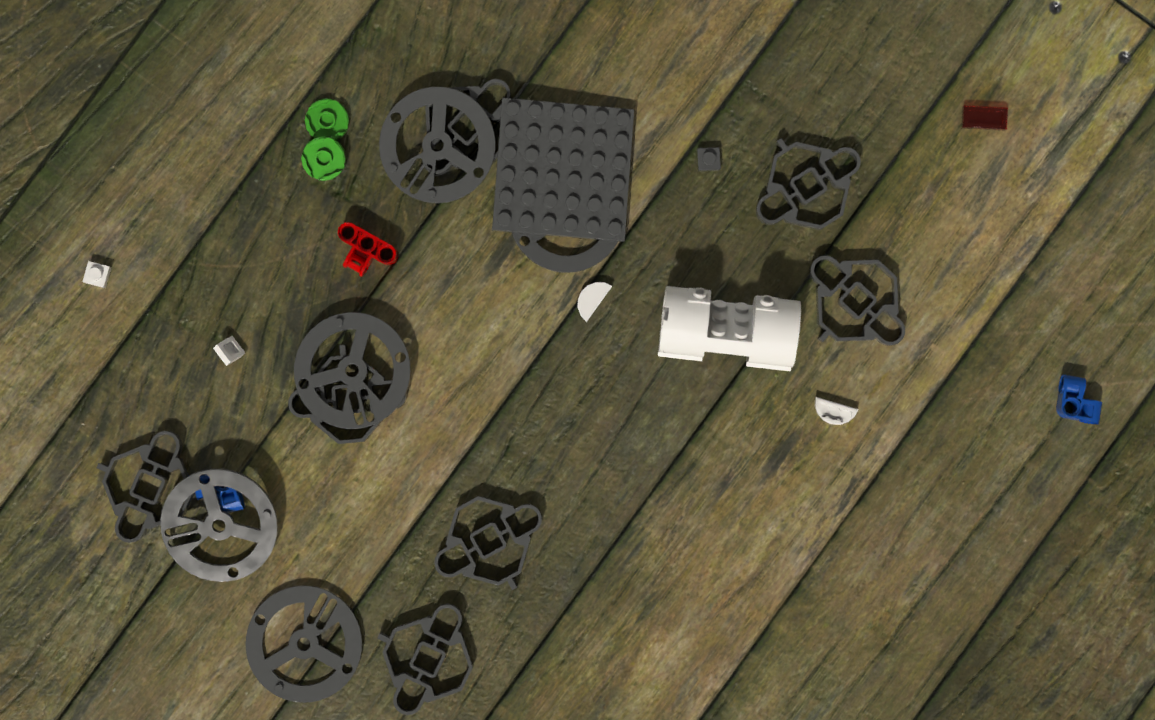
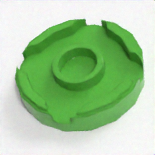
[305,98,349,141]
[301,136,346,181]

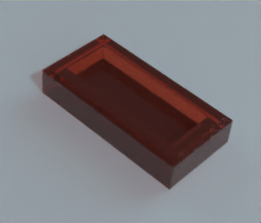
[961,105,1008,131]

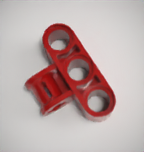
[338,222,398,277]

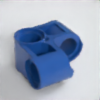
[1056,374,1102,425]
[195,474,245,513]

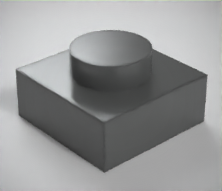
[697,147,721,172]

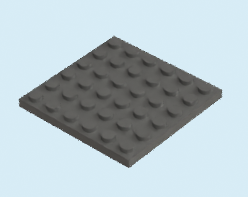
[492,98,634,242]

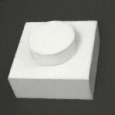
[82,261,112,288]
[213,336,245,366]

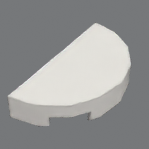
[578,282,612,322]
[815,397,858,425]

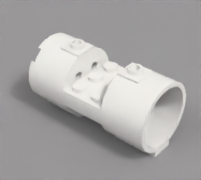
[658,286,801,371]

